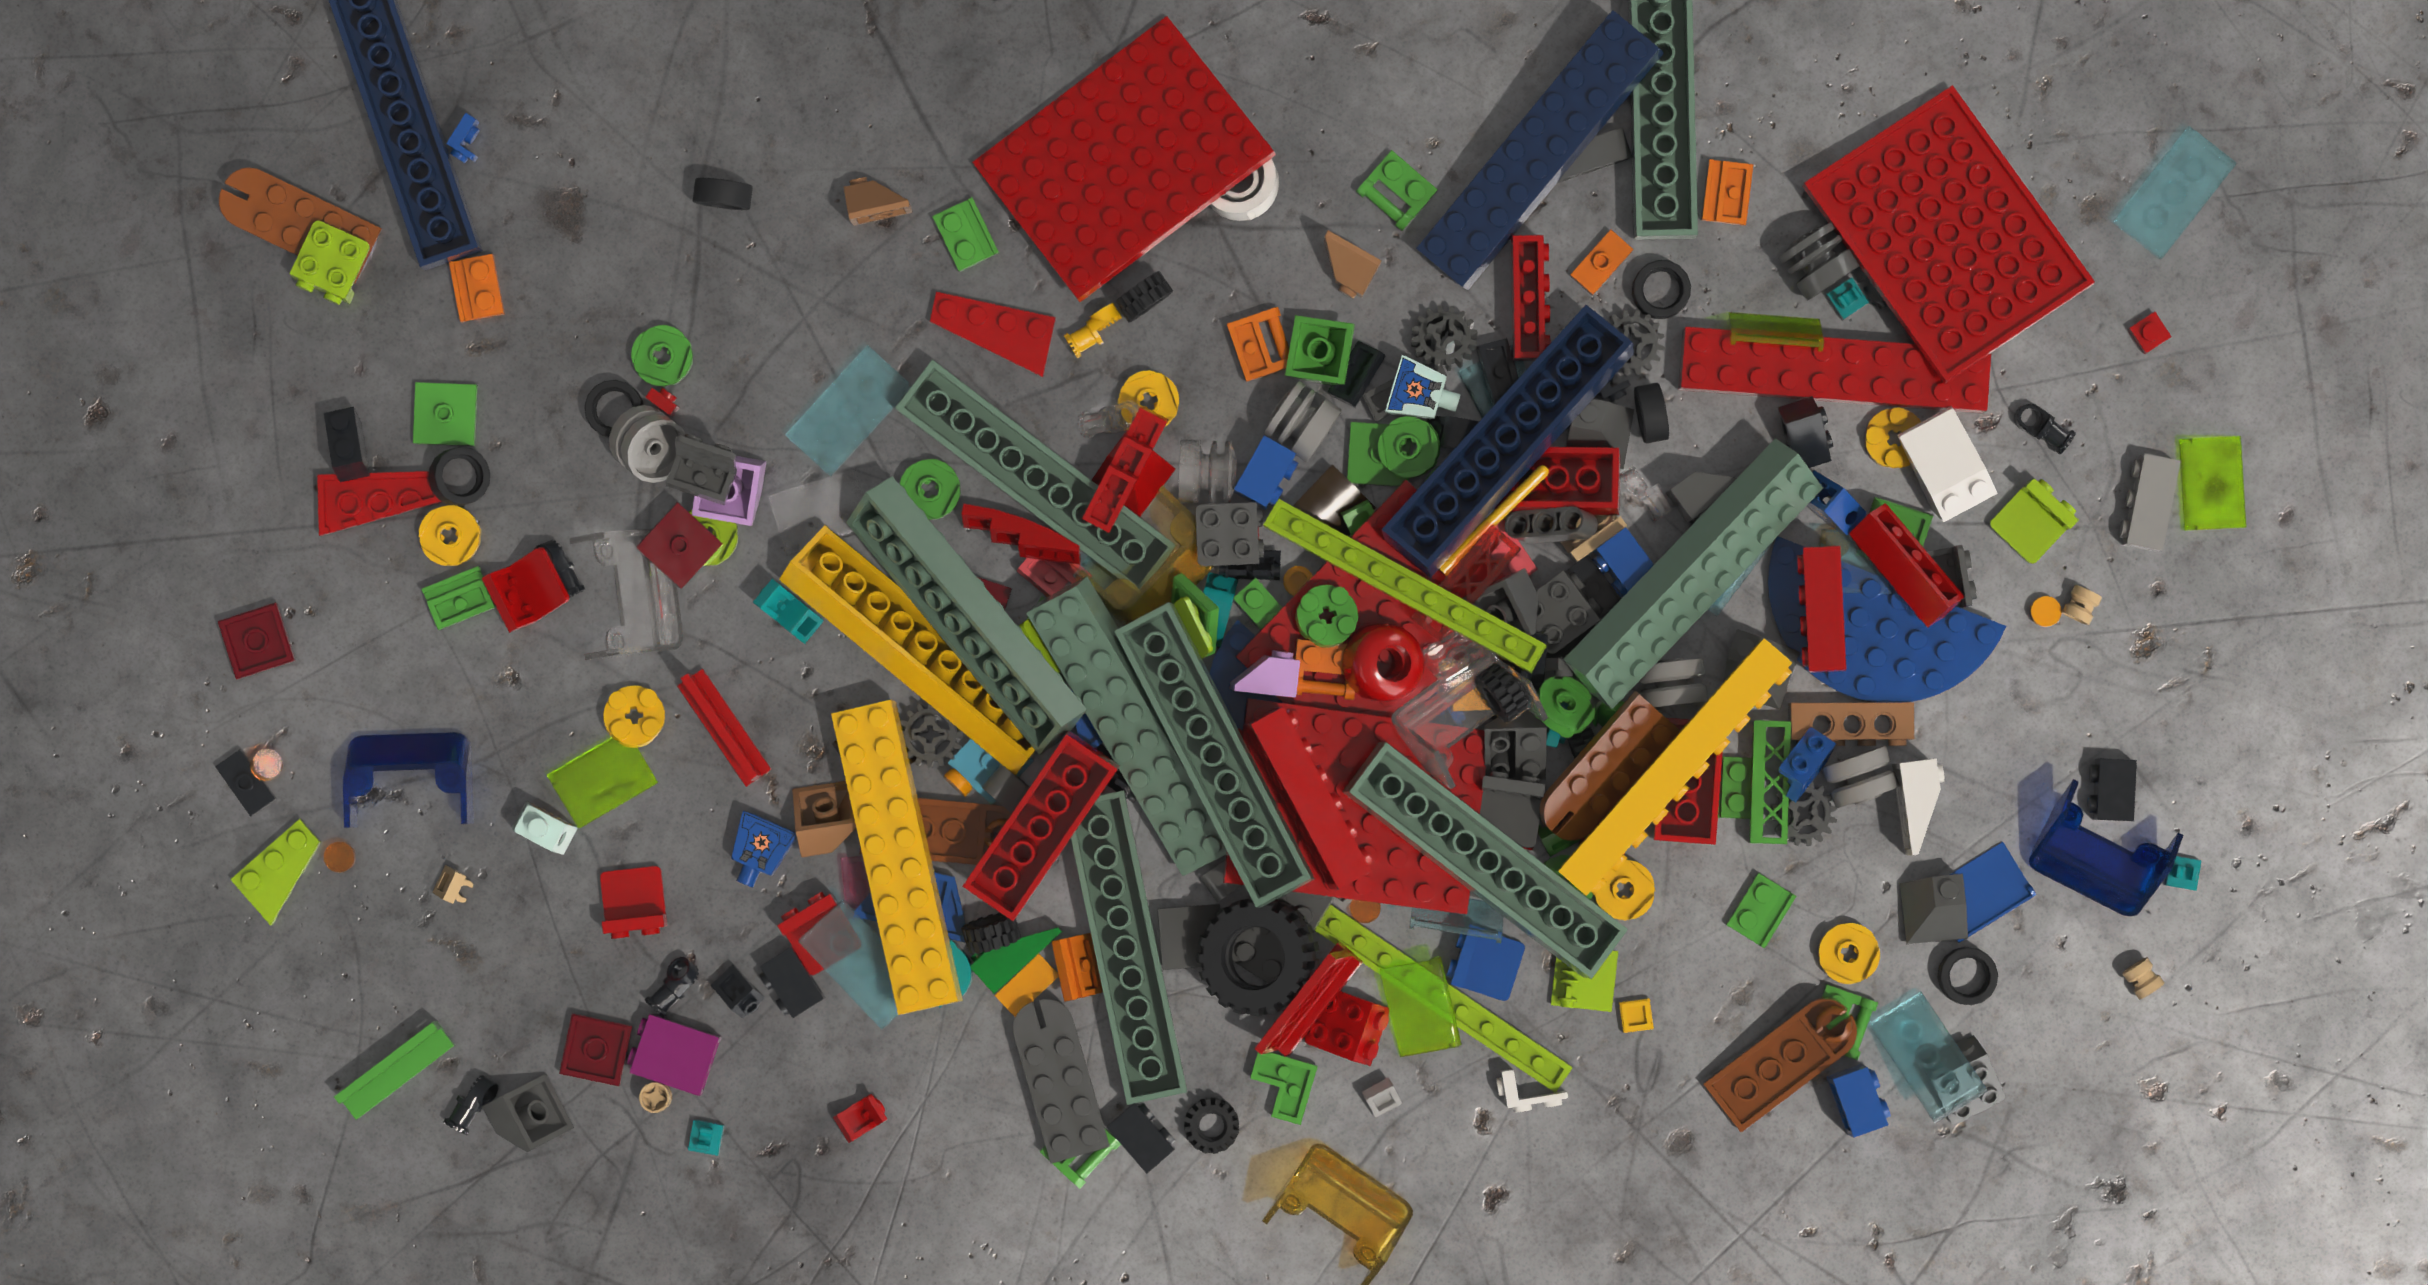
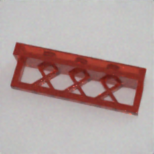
[1411,524,1521,642]

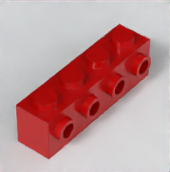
[1511,235,1551,361]
[1849,503,1965,627]

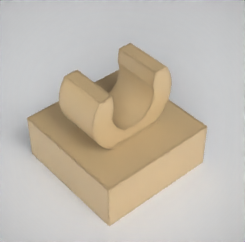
[432,865,473,904]

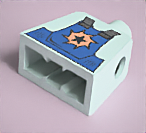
[1385,355,1461,419]

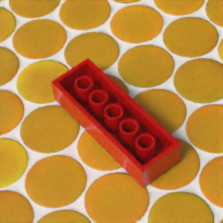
[1243,706,1372,890]
[962,731,1120,921]

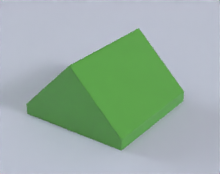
[1285,315,1355,385]

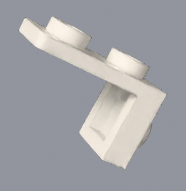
[1496,1068,1568,1113]

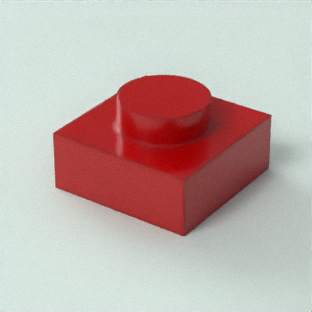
[2128,312,2172,354]
[645,387,679,418]

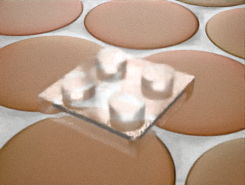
[1423,631,1499,693]

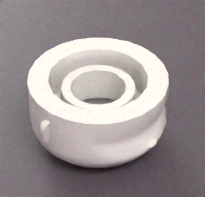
[1210,158,1279,221]

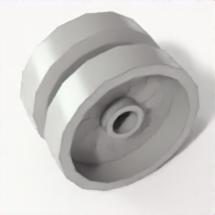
[609,405,686,483]
[1639,658,1708,708]
[1822,746,1900,808]

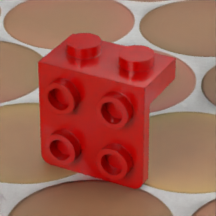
[481,547,569,633]
[600,866,668,939]
[777,891,862,975]
[1305,991,1391,1066]

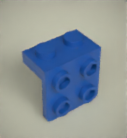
[1446,925,1525,1001]

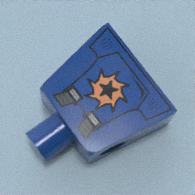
[1807,470,1866,536]
[731,811,797,888]

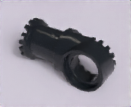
[2014,404,2076,455]
[534,540,585,598]
[645,957,699,1018]
[443,1075,498,1135]

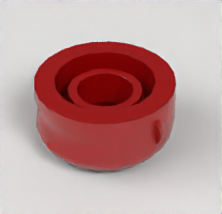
[1343,623,1425,702]

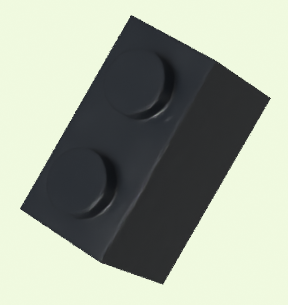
[1777,396,1834,468]
[324,406,370,482]
[2088,758,2137,822]
[759,946,826,1019]
[1107,1103,1175,1174]

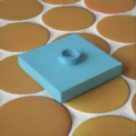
[948,739,1034,805]

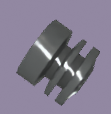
[1779,222,1860,301]

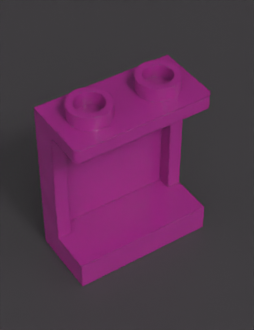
[627,1013,722,1096]

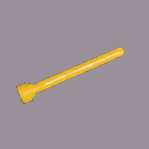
[1440,465,1549,579]

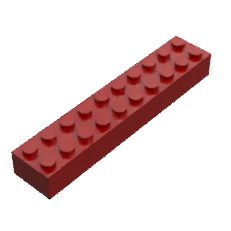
[1678,327,1991,413]

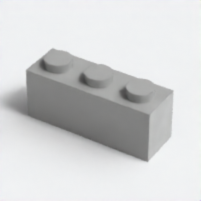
[2119,453,2181,552]

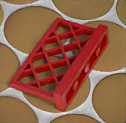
[677,669,772,787]
[1254,942,1363,1057]

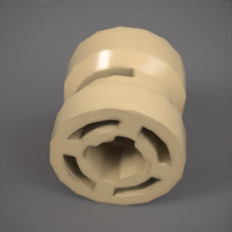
[2062,585,2102,625]
[2122,957,2165,1000]
[639,1081,672,1113]

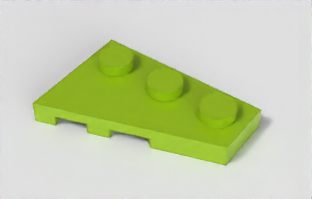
[230,819,321,926]

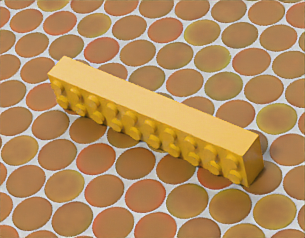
[779,525,1036,775]
[1557,638,1792,896]
[831,700,963,1015]

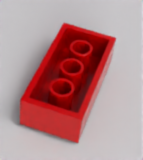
[1495,447,1621,515]
[1797,546,1846,673]
[1654,718,1723,845]

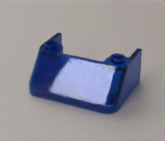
[343,732,474,828]
[2029,779,2183,916]

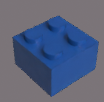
[1234,436,1298,510]
[1592,527,1654,599]
[1826,1064,1891,1138]

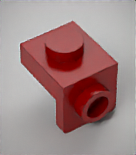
[833,1094,887,1143]

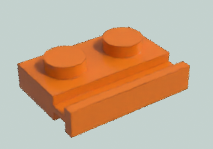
[1701,159,1754,226]
[449,254,505,323]
[1051,933,1103,1001]

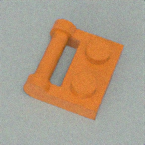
[1227,307,1290,382]
[1295,639,1355,700]

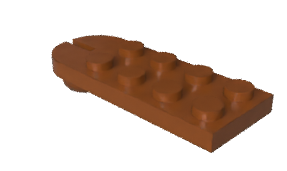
[219,168,382,284]
[1540,691,1680,841]
[859,798,1012,865]
[1703,998,1857,1133]

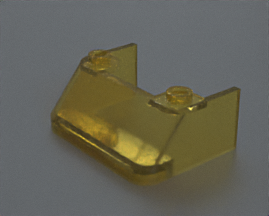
[1075,485,1215,626]
[1262,1144,1413,1285]

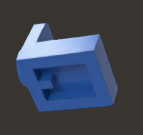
[446,113,480,163]

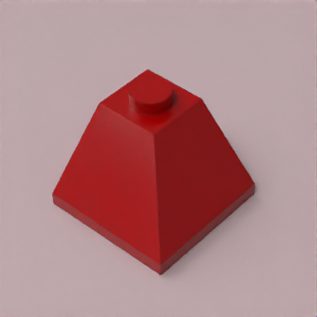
[1091,430,1176,517]

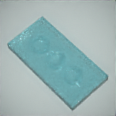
[2113,126,2237,260]
[786,345,912,477]
[798,899,898,1030]
[1869,992,1987,1123]

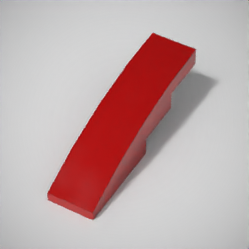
[1082,405,1169,533]
[961,503,1081,564]

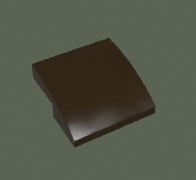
[1293,465,1376,537]

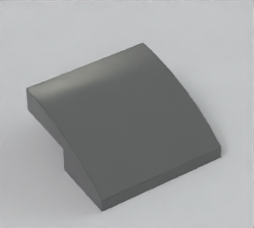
[1158,904,1220,970]

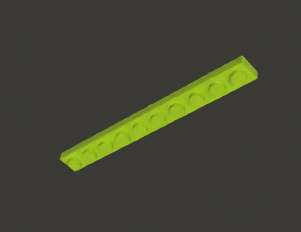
[1263,499,1547,673]
[1315,904,1573,1093]

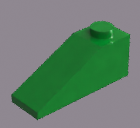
[970,927,1063,994]

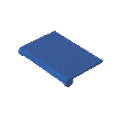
[1949,842,2037,943]

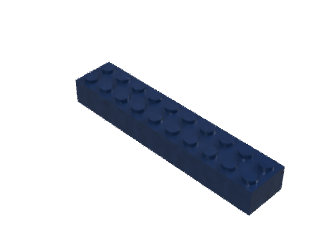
[329,0,483,271]
[1416,10,1664,290]
[1382,305,1634,578]

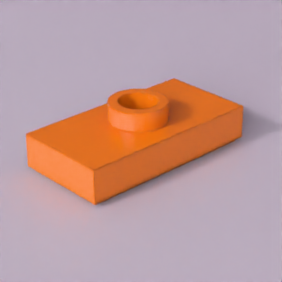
[1570,229,1634,296]

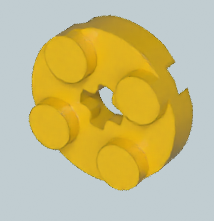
[1118,370,1179,427]
[1864,407,1921,469]
[419,505,481,566]
[603,685,665,748]
[1594,860,1655,921]
[1818,923,1880,984]

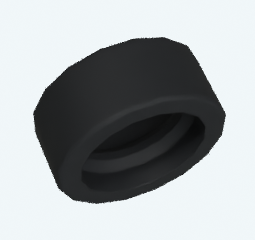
[692,177,753,210]
[1632,260,1691,319]
[584,380,644,438]
[1634,383,1669,444]
[428,447,491,506]
[1937,947,1998,1005]

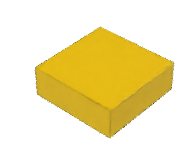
[1618,998,1654,1033]

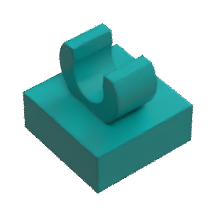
[1826,278,1869,320]
[2164,855,2202,891]
[688,1119,725,1156]

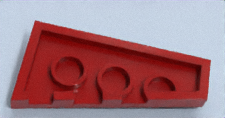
[930,292,1056,378]
[317,471,442,536]

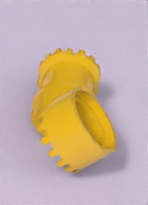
[1063,303,1122,358]

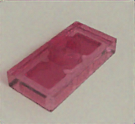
[840,855,871,919]

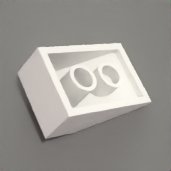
[1897,406,1998,522]
[1892,758,1944,855]

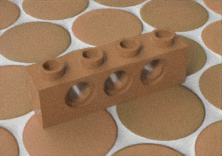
[1788,702,1915,746]

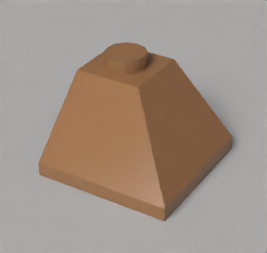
[844,177,913,226]
[1324,230,1382,299]
[792,781,856,857]

